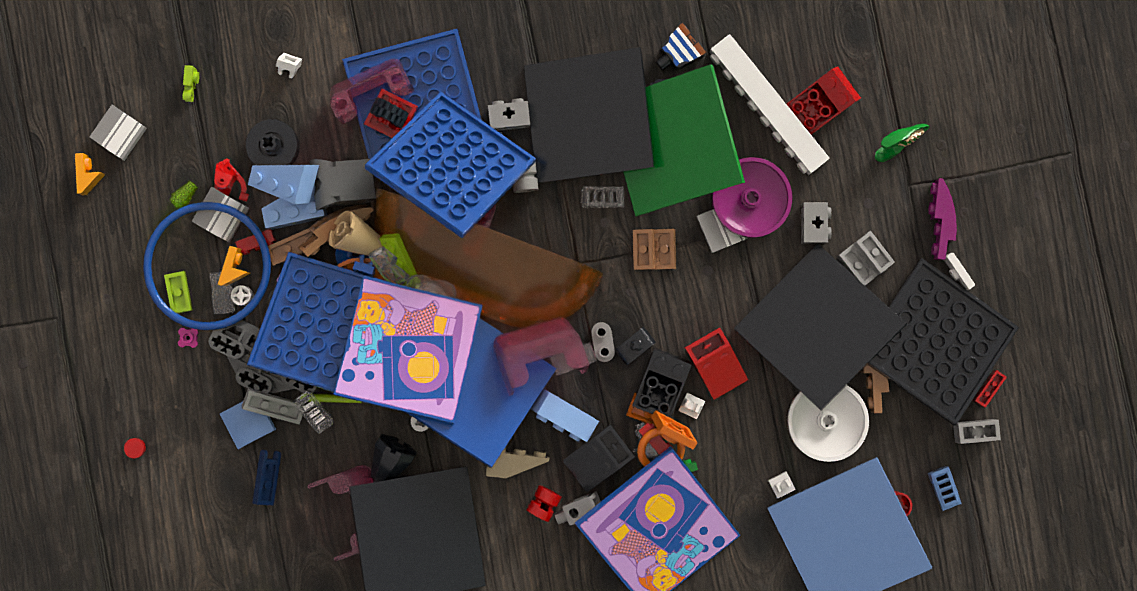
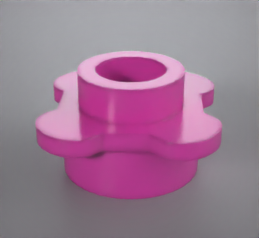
[178,328,198,348]

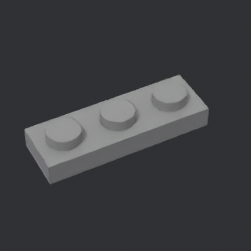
[241,388,306,424]

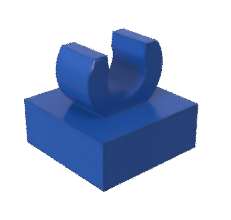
[353,255,376,277]

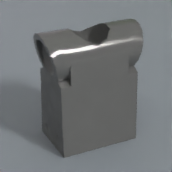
[310,159,376,211]

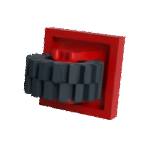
[364,89,418,138]

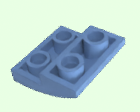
[220,401,276,449]

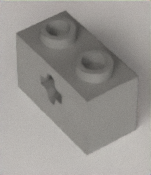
[488,98,531,131]
[801,202,831,244]
[953,419,1001,444]

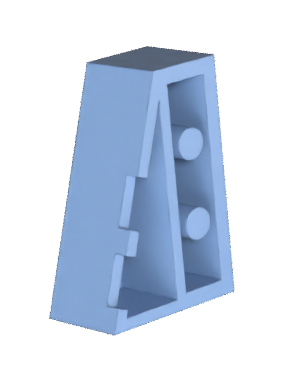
[248,165,319,204]
[262,184,327,230]
[530,389,599,442]

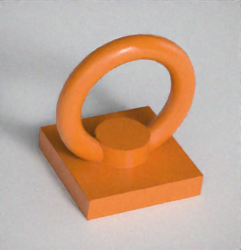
[637,410,697,467]

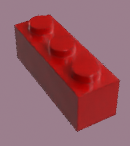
[235,229,276,255]
[972,370,1007,408]
[638,422,673,455]

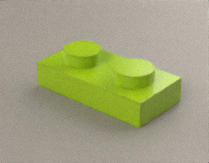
[164,271,193,314]

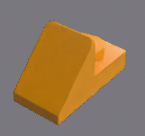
[75,153,105,195]
[218,246,250,286]

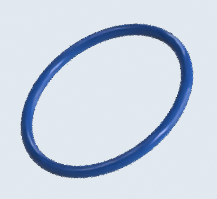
[143,202,271,330]

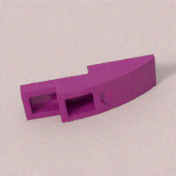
[928,178,957,261]

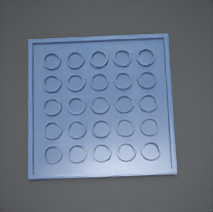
[768,457,932,591]

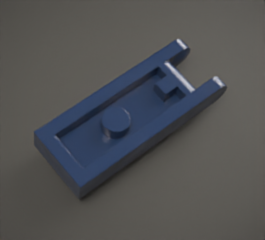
[252,450,281,506]

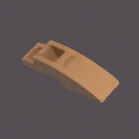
[298,204,374,257]
[861,365,889,413]

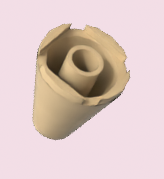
[329,211,385,258]

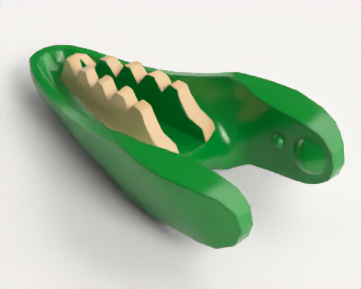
[874,124,930,162]

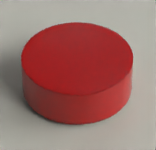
[124,438,146,458]

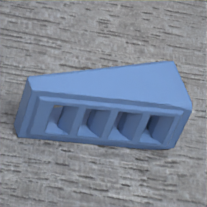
[927,466,962,511]

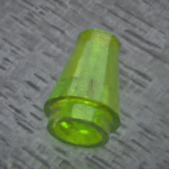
[169,180,198,209]

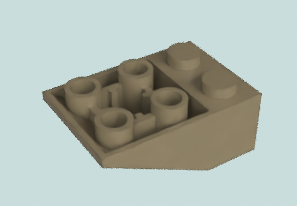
[486,448,550,478]

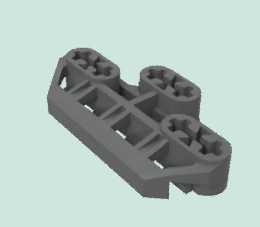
[208,320,319,394]

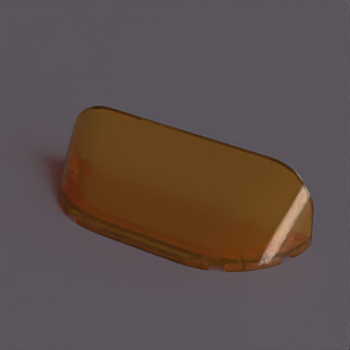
[375,189,604,327]

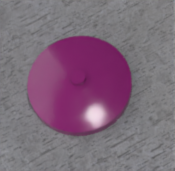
[712,157,792,238]

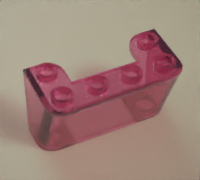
[329,59,415,124]

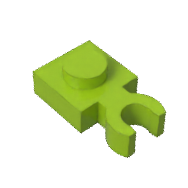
[183,65,199,102]

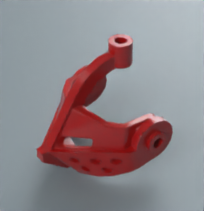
[214,158,249,202]

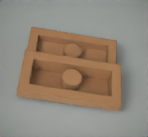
[633,229,676,270]

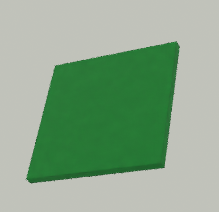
[624,65,745,216]

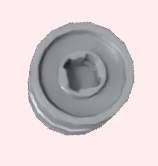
[512,162,539,193]

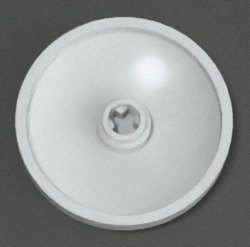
[787,386,869,462]

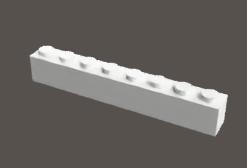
[710,34,830,175]

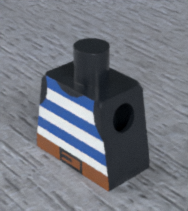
[656,23,706,71]

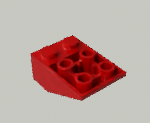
[787,66,861,135]
[684,328,748,400]

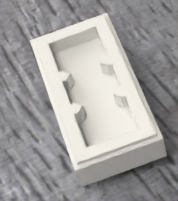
[944,253,975,290]

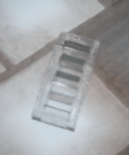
[581,186,624,208]
[293,390,334,434]

